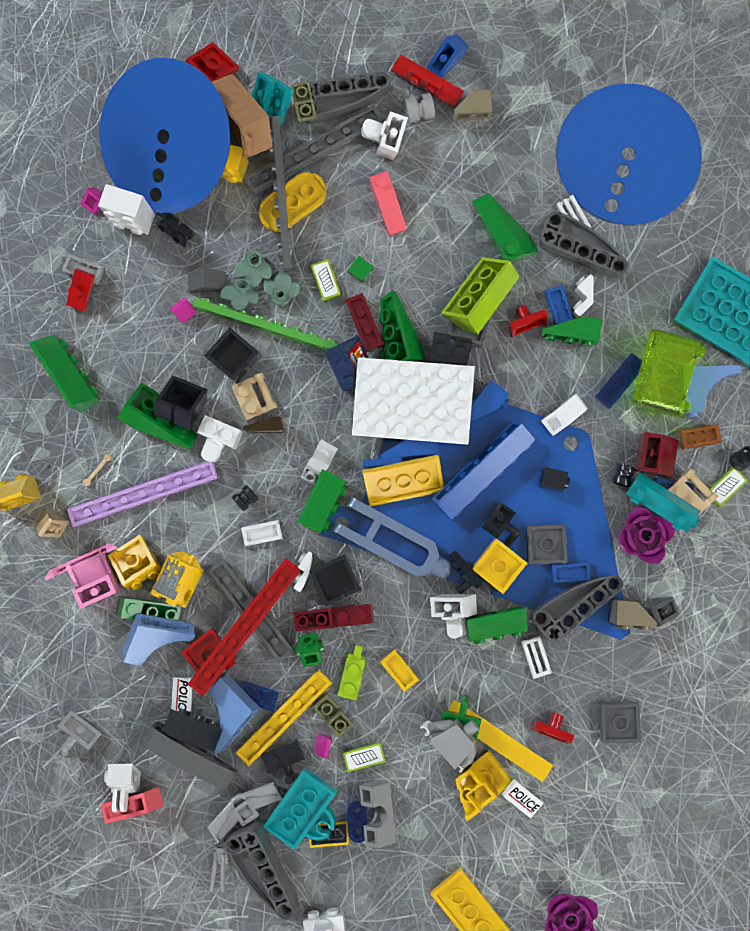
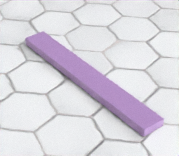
[66,461,219,528]

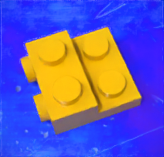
[108,535,162,590]

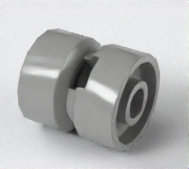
[404,93,435,123]

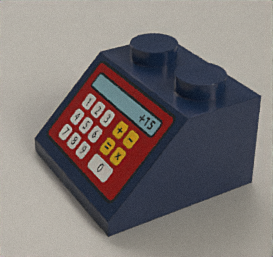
[324,335,368,392]

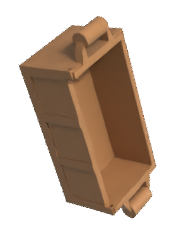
[212,74,272,158]

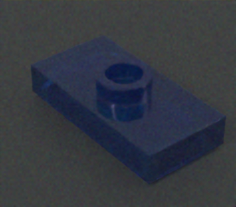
[240,680,279,711]

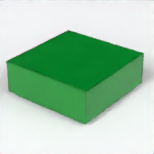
[348,256,374,283]

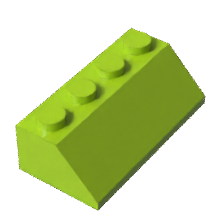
[441,257,519,334]

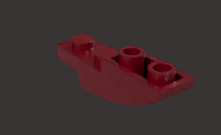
[294,603,374,631]

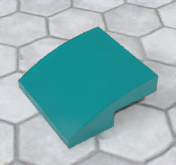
[252,71,294,125]

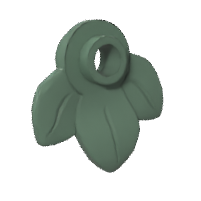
[234,251,272,289]
[263,271,301,306]
[220,278,259,310]

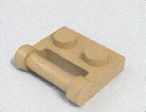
[232,373,278,421]
[668,468,719,515]

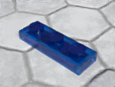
[595,353,647,409]

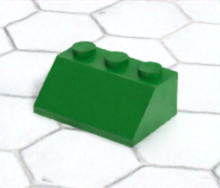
[297,469,348,534]
[465,606,528,644]

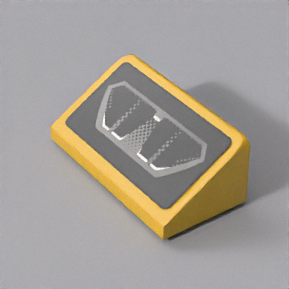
[309,821,349,848]

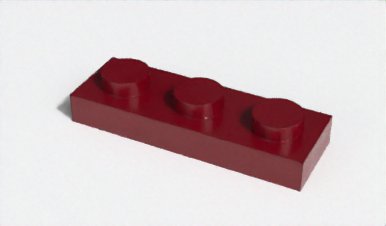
[345,293,384,353]

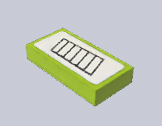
[311,259,341,302]
[709,467,748,507]
[343,742,386,772]

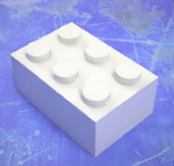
[98,184,155,235]

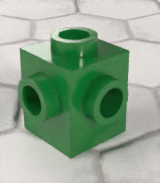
[295,633,325,667]

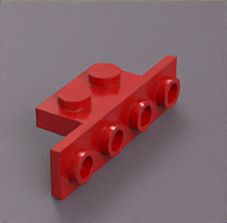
[391,55,464,108]

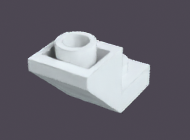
[572,274,593,319]
[541,393,588,436]
[301,439,338,485]

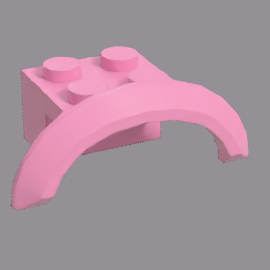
[45,543,121,609]

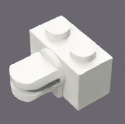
[361,111,408,160]
[197,415,243,463]
[430,594,477,639]
[104,764,141,812]
[303,907,346,931]

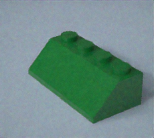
[29,335,100,413]

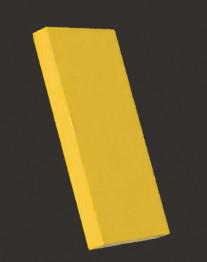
[362,455,444,507]
[430,867,511,931]

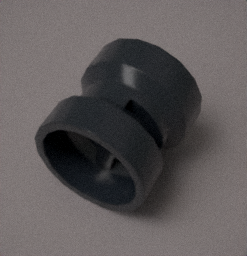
[730,446,750,471]
[611,463,636,488]
[232,485,259,512]

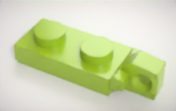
[338,644,366,701]

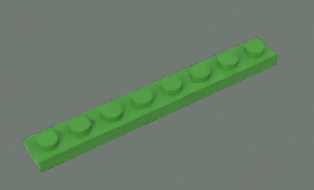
[192,297,338,351]

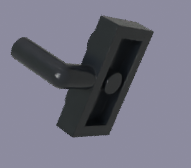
[481,501,520,547]
[450,550,482,594]
[261,740,305,785]

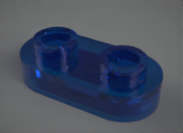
[347,801,368,843]

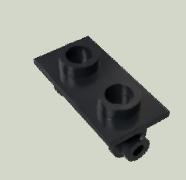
[156,213,194,247]

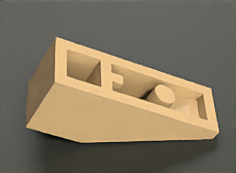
[35,508,70,537]

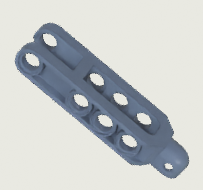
[332,496,452,579]

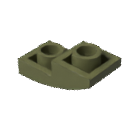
[291,81,317,123]
[312,692,354,737]

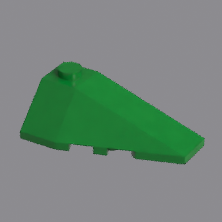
[472,193,538,264]
[380,290,426,362]
[117,382,198,449]

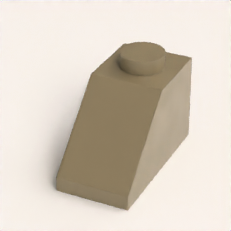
[453,88,492,121]

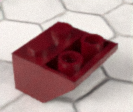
[635,432,679,478]

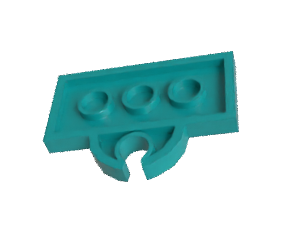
[263,767,338,850]

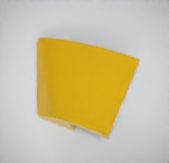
[455,750,513,821]

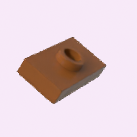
[678,424,722,450]

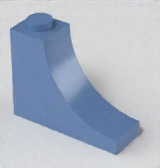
[678,365,741,418]
[122,613,195,665]
[209,675,260,754]

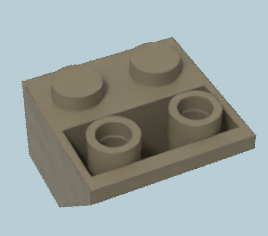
[608,599,657,630]

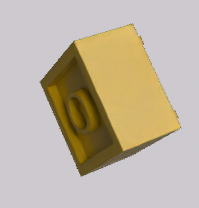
[471,539,527,594]

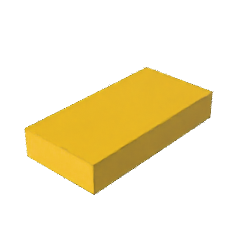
[380,649,419,692]

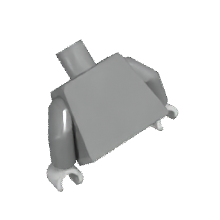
[420,719,479,773]

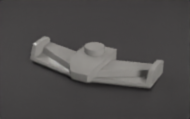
[207,782,284,844]

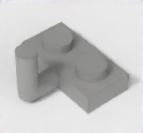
[58,711,102,756]

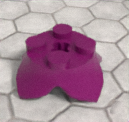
[619,507,676,564]
[545,893,598,931]

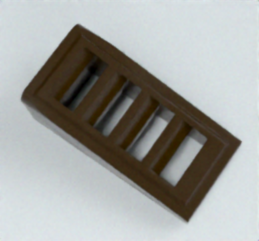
[243,416,285,433]

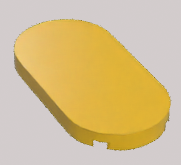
[259,172,327,232]

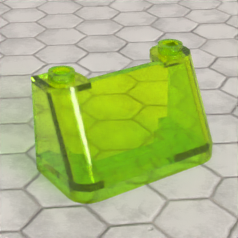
[633,329,706,418]

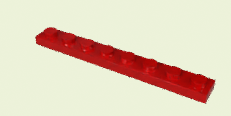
[187,558,301,696]

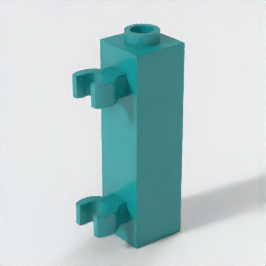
[626,473,701,533]

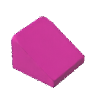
[81,187,103,215]
[171,297,196,323]
[314,733,332,759]

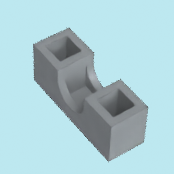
[359,780,396,848]

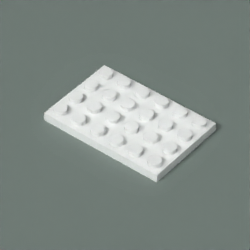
[352,358,475,444]

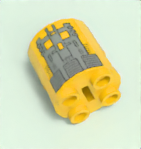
[150,551,204,608]

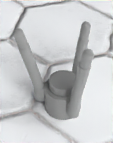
[209,845,242,893]

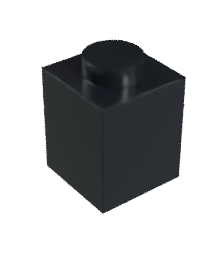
[539,467,570,492]

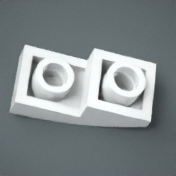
[293,551,313,592]

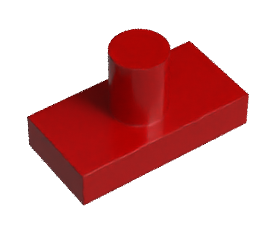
[66,269,95,312]
[509,305,548,337]
[531,713,574,744]

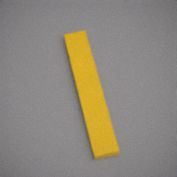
[235,669,332,767]
[448,699,553,782]

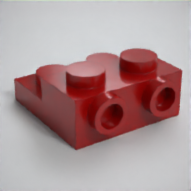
[186,42,239,82]
[181,627,237,678]

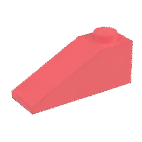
[369,171,407,236]
[100,787,164,824]

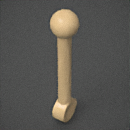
[83,454,111,486]

